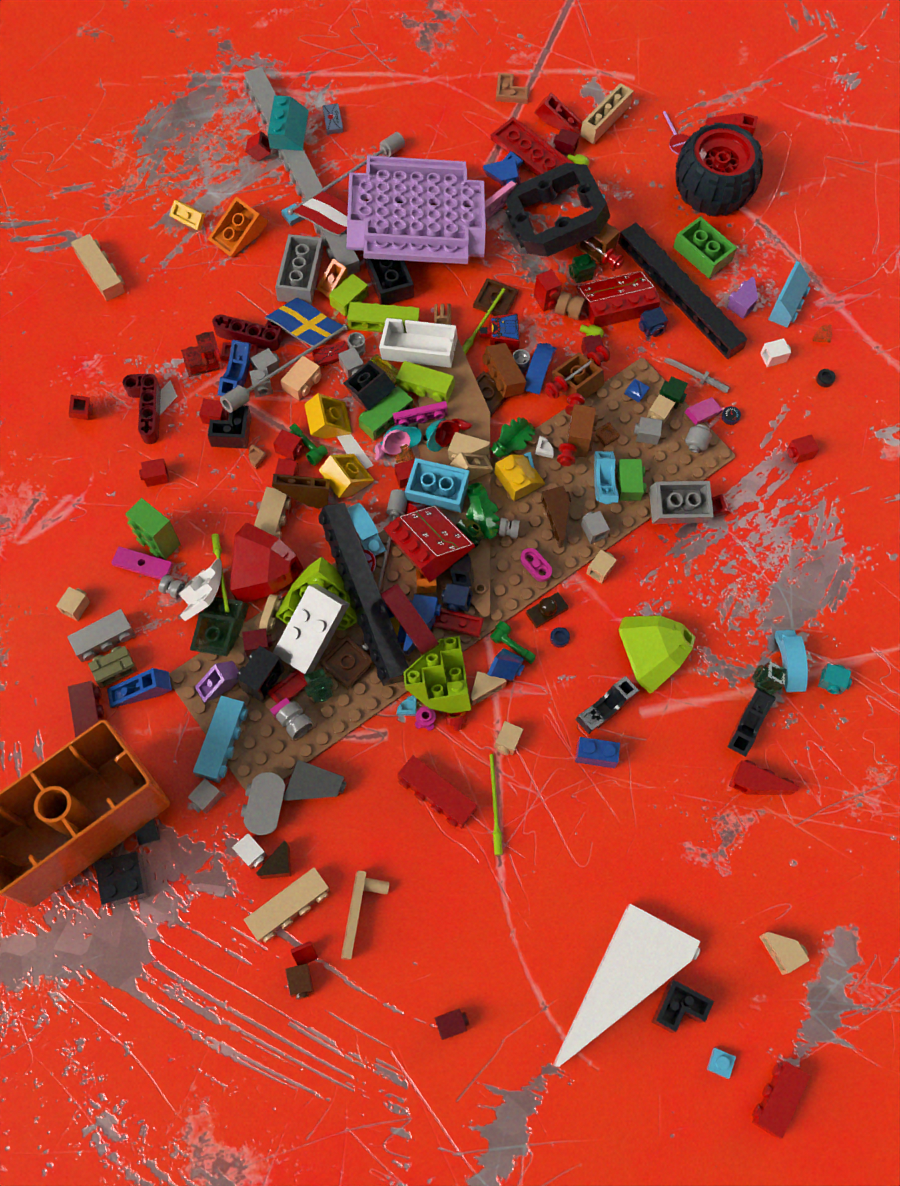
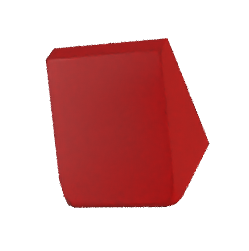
[712,494,731,517]
[291,941,317,966]

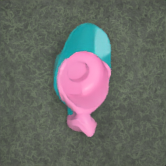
[375,424,422,461]

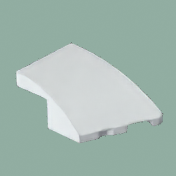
[178,558,222,621]

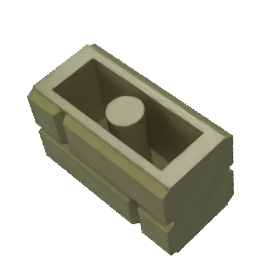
[88,646,138,688]

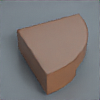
[249,444,267,469]

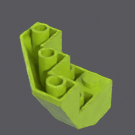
[276,557,357,630]
[618,615,695,693]
[404,636,471,713]

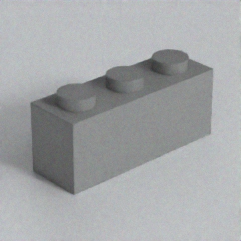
[67,609,135,662]

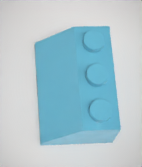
[768,261,811,328]
[405,458,470,513]

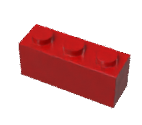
[752,1061,811,1139]

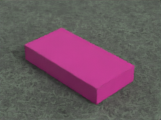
[685,397,723,425]

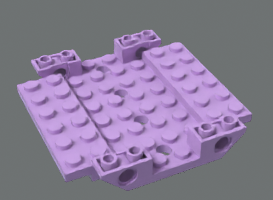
[346,155,486,264]

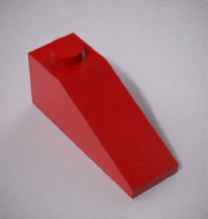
[534,93,583,135]

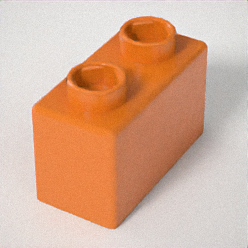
[0,720,170,908]

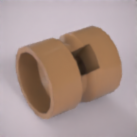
[555,291,585,321]

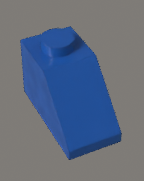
[483,158,521,186]
[487,648,525,680]

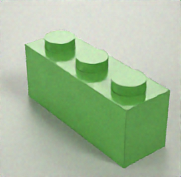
[358,386,413,441]

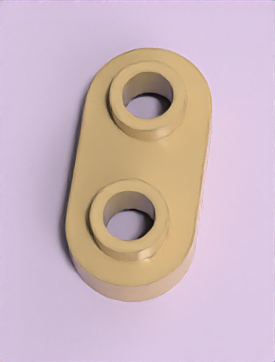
[259,594,282,632]

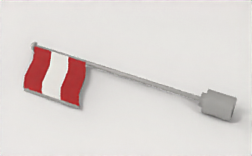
[288,132,405,236]

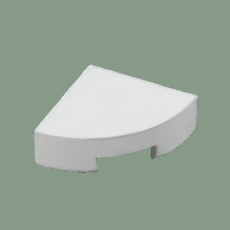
[535,436,554,458]

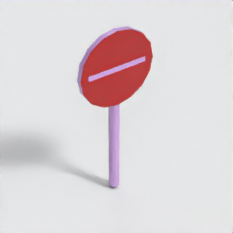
[663,111,689,154]

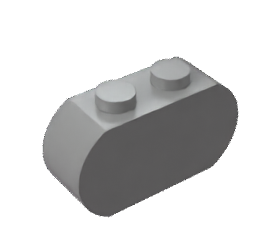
[241,772,285,835]

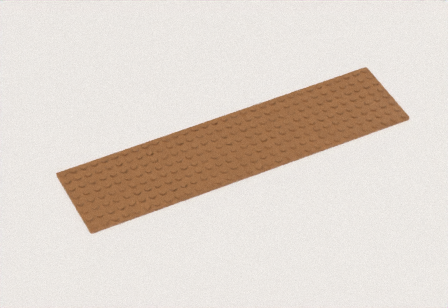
[169,358,735,791]

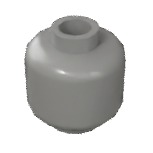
[685,424,712,453]

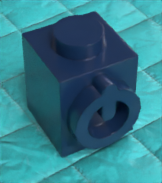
[639,307,668,337]
[441,582,473,612]

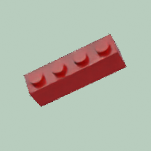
[398,755,477,829]

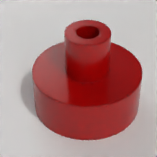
[446,712,467,731]

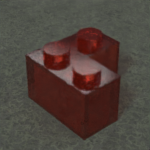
[181,331,224,377]

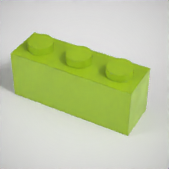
[396,361,455,403]

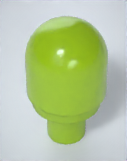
[567,154,589,167]
[579,324,604,339]

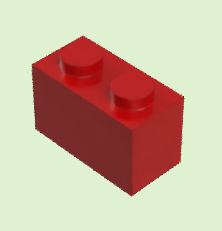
[534,269,562,312]

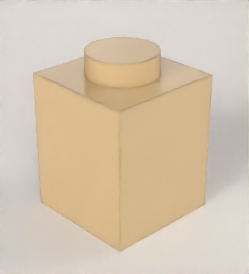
[647,394,675,427]
[586,550,617,584]
[56,587,90,621]
[494,721,523,755]

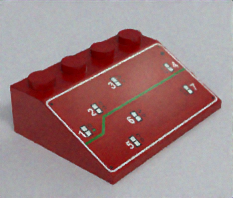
[576,271,661,327]
[383,505,475,583]

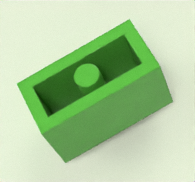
[617,459,646,501]

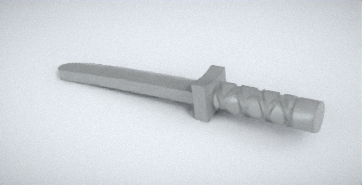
[664,358,730,393]

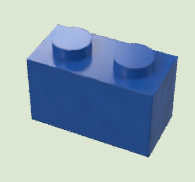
[575,737,620,768]

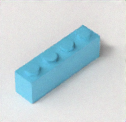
[193,696,248,783]

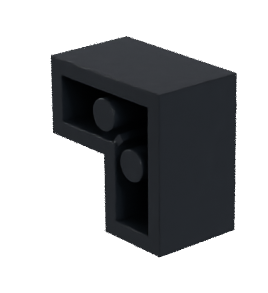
[208,405,252,449]
[651,980,714,1033]

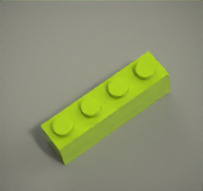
[347,302,419,333]

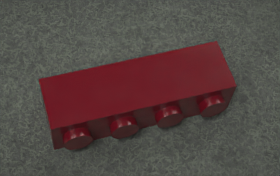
[67,681,104,738]

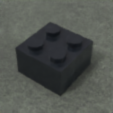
[343,360,396,411]
[237,646,284,703]
[94,851,150,908]

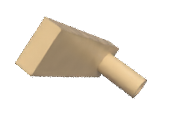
[341,870,389,960]

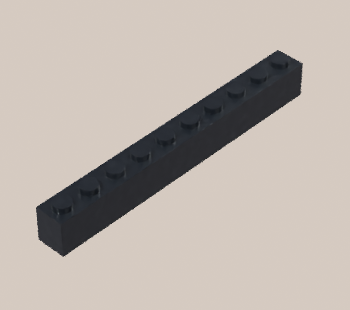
[618,223,747,359]
[318,503,409,686]

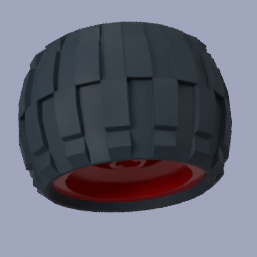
[675,123,764,216]

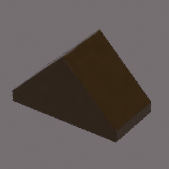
[256,841,291,879]

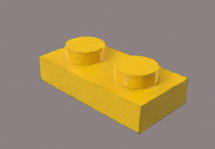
[170,200,205,230]

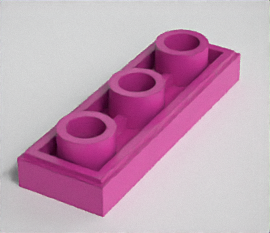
[393,401,448,427]
[111,546,173,580]

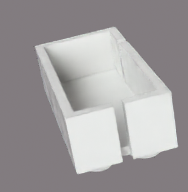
[379,318,458,368]

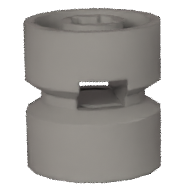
[276,701,314,740]

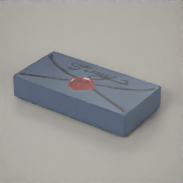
[322,104,343,134]

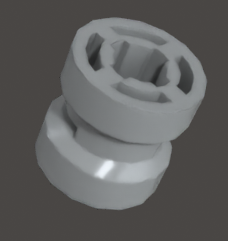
[347,332,366,356]
[513,349,530,374]
[498,518,520,539]
[158,574,185,599]

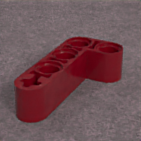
[212,314,286,351]
[122,374,161,444]
[380,583,439,656]

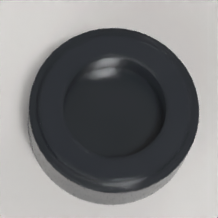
[816,369,836,387]

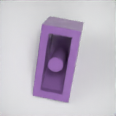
[195,661,239,703]

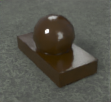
[526,592,569,628]

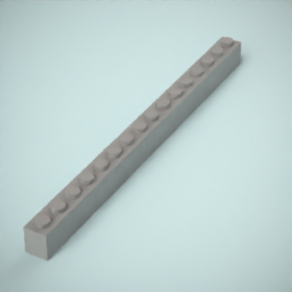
[243,67,360,276]

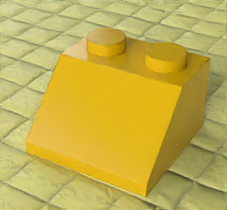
[304,393,352,439]
[319,454,375,498]
[494,455,545,501]

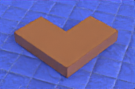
[496,73,529,104]

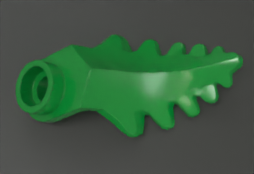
[491,417,536,459]
[466,482,500,539]

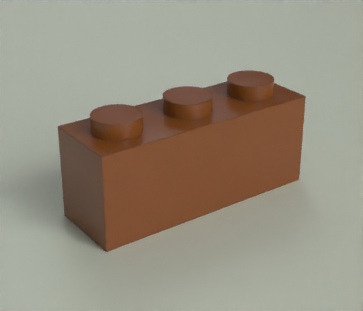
[483,343,526,398]

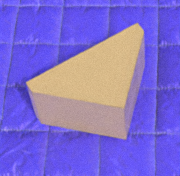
[470,671,507,706]

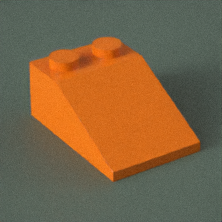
[208,197,269,258]

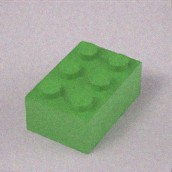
[673,216,737,279]
[125,498,181,560]

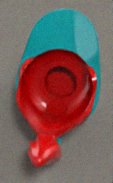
[426,418,473,452]

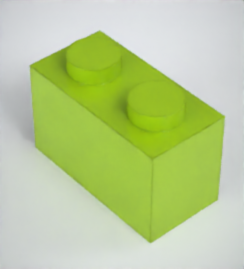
[329,274,369,317]

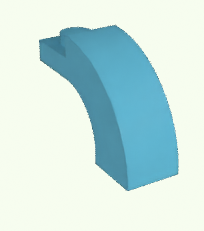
[594,451,619,504]
[347,503,386,556]
[774,630,808,692]

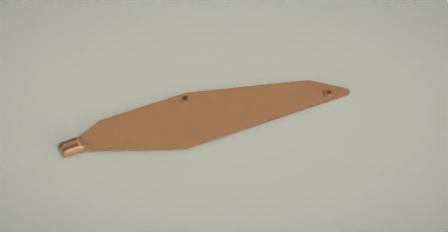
[418,304,490,617]

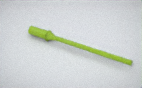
[462,288,506,355]
[211,533,229,612]
[490,754,503,856]

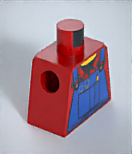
[480,313,520,351]

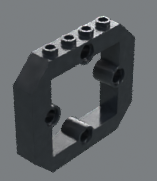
[505,163,611,257]

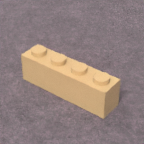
[580,83,634,144]
[71,234,125,301]
[254,487,292,540]
[244,868,330,943]

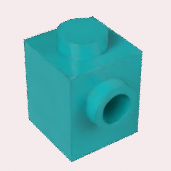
[818,663,852,694]

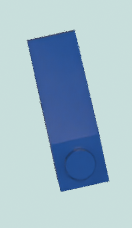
[403,594,441,656]
[107,668,172,708]

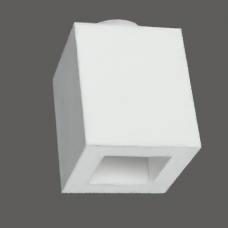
[760,338,791,367]
[232,833,267,869]

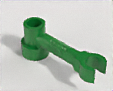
[289,423,328,466]
[490,621,536,664]

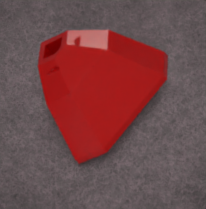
[230,523,303,604]

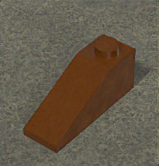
[272,474,330,508]
[541,485,571,548]

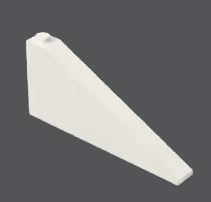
[553,904,701,1067]

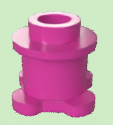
[415,707,436,731]

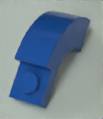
[218,340,251,396]
[524,343,557,394]

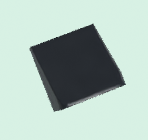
[135,818,160,846]

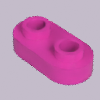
[520,548,552,582]

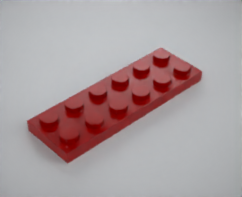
[490,117,573,194]

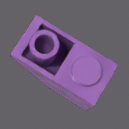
[727,277,758,319]

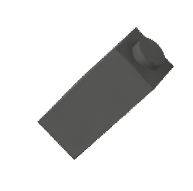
[283,760,347,800]

